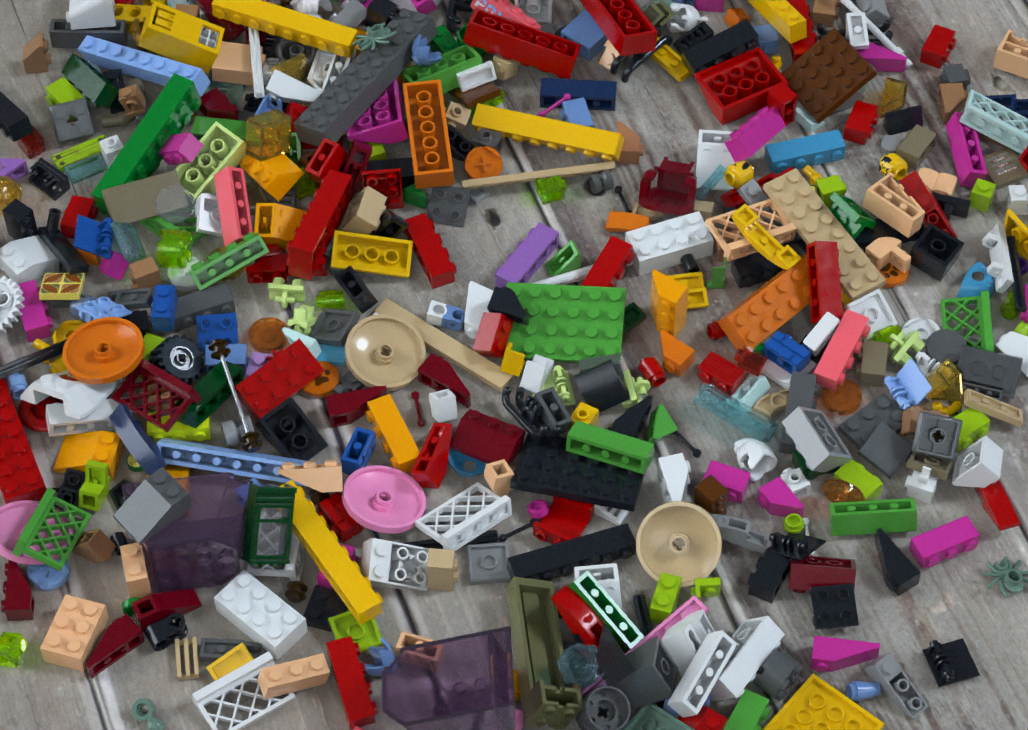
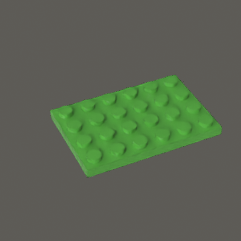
[500,282,627,363]

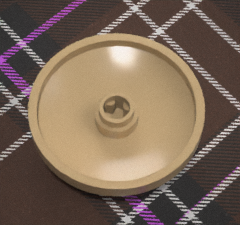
[345,314,426,391]
[636,501,722,587]

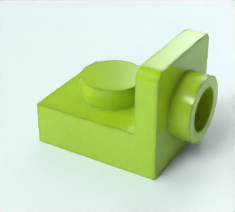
[690,577,721,600]

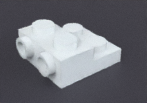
[195,193,223,238]

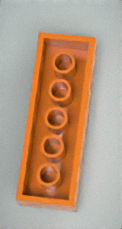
[403,79,454,189]
[717,253,810,354]

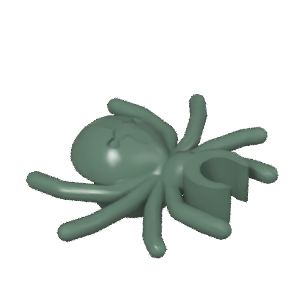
[353,23,397,51]
[981,556,1028,598]

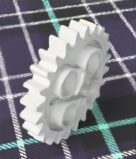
[0,276,25,333]

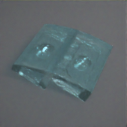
[110,222,147,263]

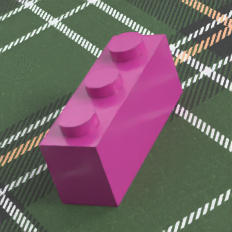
[18,279,53,343]
[909,515,980,569]

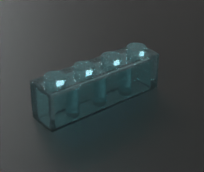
[693,384,779,442]

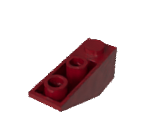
[325,385,387,428]
[1,560,35,621]
[131,588,202,632]

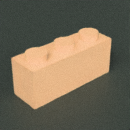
[257,653,330,699]

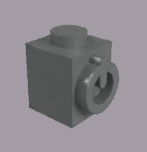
[940,63,970,90]

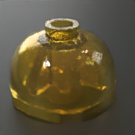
[0,176,23,215]

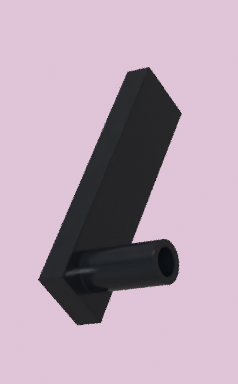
[37,208,89,274]

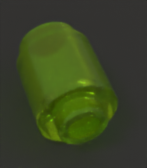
[316,290,345,311]
[872,325,902,348]

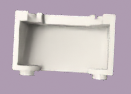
[66,0,116,30]

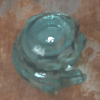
[557,643,600,688]

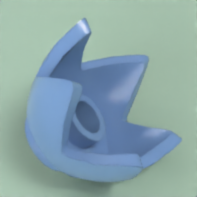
[411,34,443,67]
[364,637,397,676]

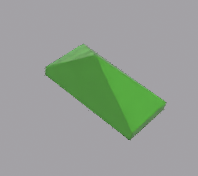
[645,404,678,444]

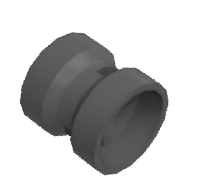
[589,170,614,194]

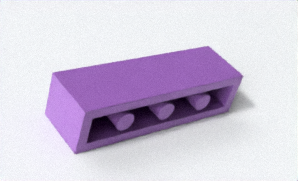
[495,222,559,288]

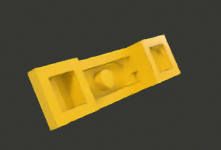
[731,204,802,271]

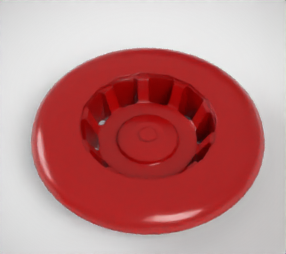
[19,396,63,432]

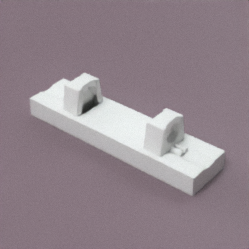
[982,222,1014,294]

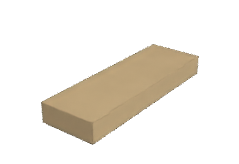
[964,388,1023,427]

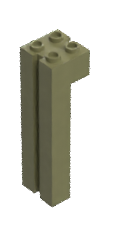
[505,577,583,730]

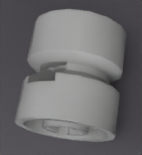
[221,414,254,448]

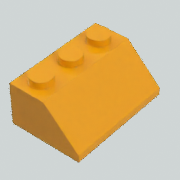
[239,146,305,201]
[650,269,688,337]

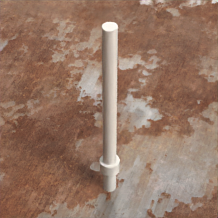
[840,0,913,69]

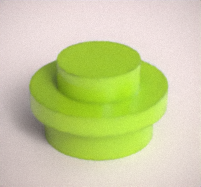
[783,513,804,534]

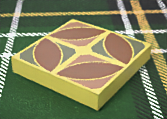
[39,273,85,300]

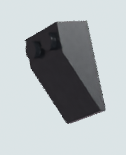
[255,396,329,461]

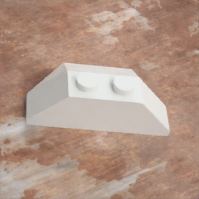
[307,46,357,92]

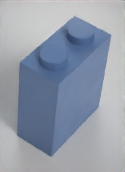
[561,9,608,61]

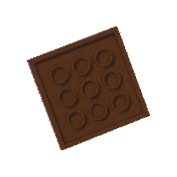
[781,28,877,124]

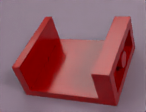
[533,497,595,544]

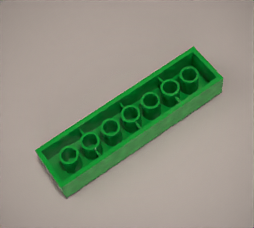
[91,73,202,217]

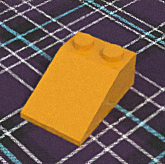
[53,431,125,481]

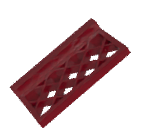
[111,358,202,432]

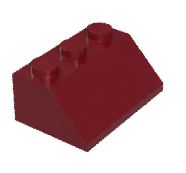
[450,409,525,465]
[789,555,856,593]

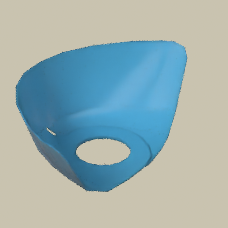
[957,261,995,305]
[448,438,486,478]

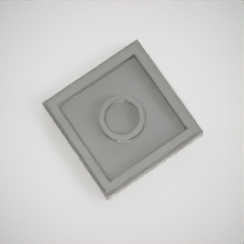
[467,542,511,585]

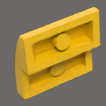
[668,272,709,310]

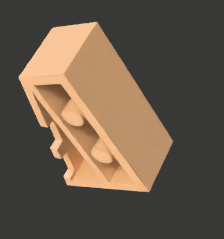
[993,29,1028,79]
[862,172,925,238]

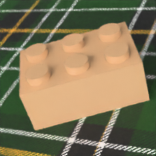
[40,594,109,672]

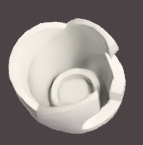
[290,0,332,21]
[666,3,708,33]
[734,438,777,481]

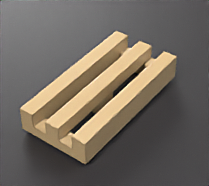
[175,637,200,681]

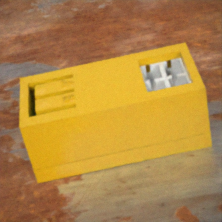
[138,1,225,73]

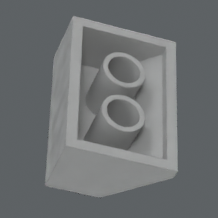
[782,406,853,472]

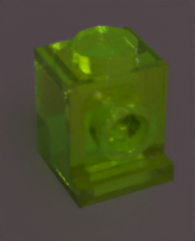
[292,165,316,200]
[536,176,567,205]
[0,632,27,668]

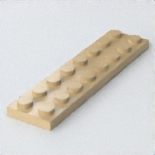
[763,168,886,302]

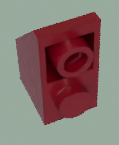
[199,87,239,120]

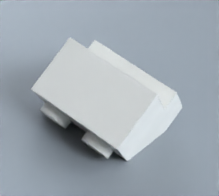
[662,609,715,677]

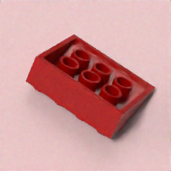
[694,47,788,126]

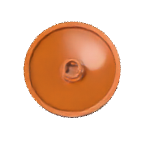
[62,317,145,384]

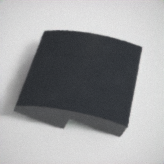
[574,359,630,413]

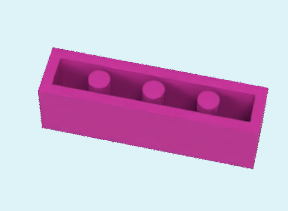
[724,106,786,163]
[945,112,988,188]

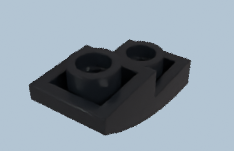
[54,468,85,509]

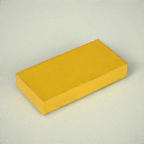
[206,642,254,681]

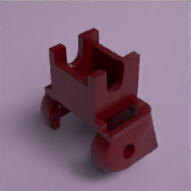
[638,157,697,215]

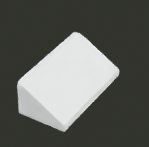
[803,312,840,356]

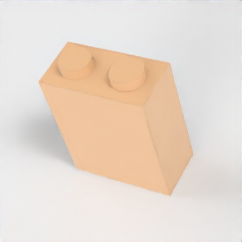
[212,41,266,86]
[120,543,152,599]

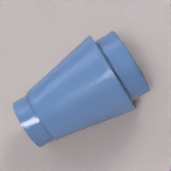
[846,681,881,703]

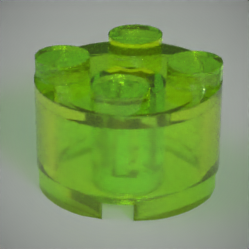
[157,228,192,269]

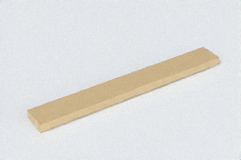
[460,161,615,189]
[374,298,514,392]

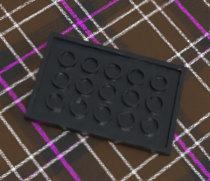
[510,433,646,512]

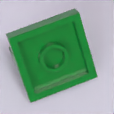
[829,192,877,240]

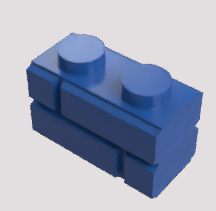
[151,285,178,332]
[763,331,811,374]
[340,427,376,475]

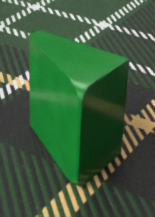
[403,183,426,209]

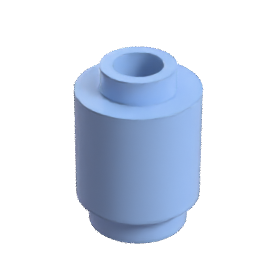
[4,371,28,400]

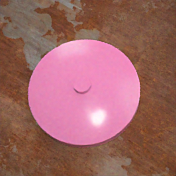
[342,465,426,534]
[0,500,74,565]

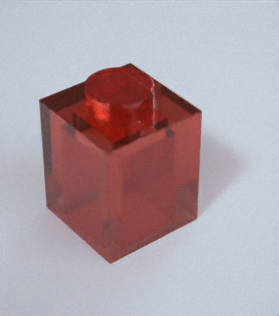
[17,124,46,159]
[734,345,767,377]

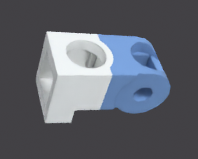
[426,300,465,331]

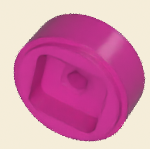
[527,500,549,519]

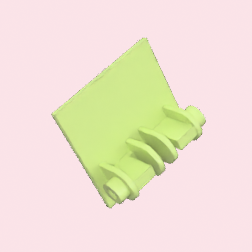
[532,365,576,406]

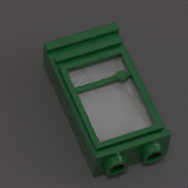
[242,483,297,567]

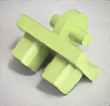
[268,277,306,309]
[288,305,318,336]
[888,330,925,366]
[621,369,651,409]

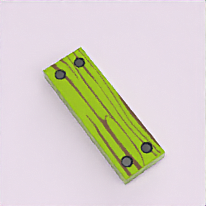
[51,134,106,172]

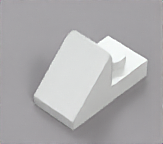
[846,12,869,50]
[520,354,554,395]

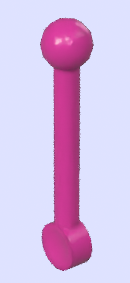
[537,93,571,117]

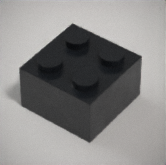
[909,223,965,282]

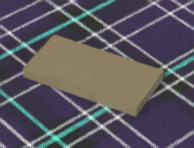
[101,170,188,228]

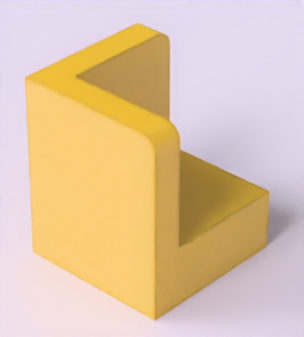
[500,342,525,377]

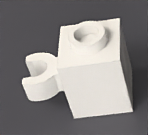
[99,135,124,167]
[428,389,458,423]
[904,466,939,504]

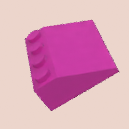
[347,78,409,144]

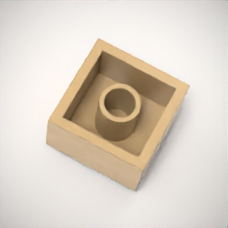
[339,186,387,235]

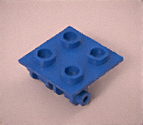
[73,214,114,260]
[196,312,238,355]

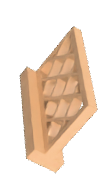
[705,199,797,262]

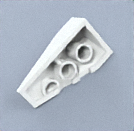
[264,69,323,105]

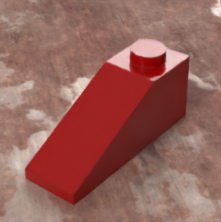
[410,423,452,489]

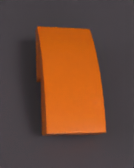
[605,211,651,232]

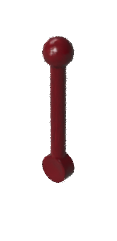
[411,391,425,427]

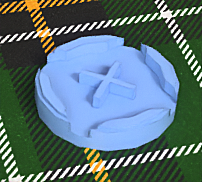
[27,558,70,591]

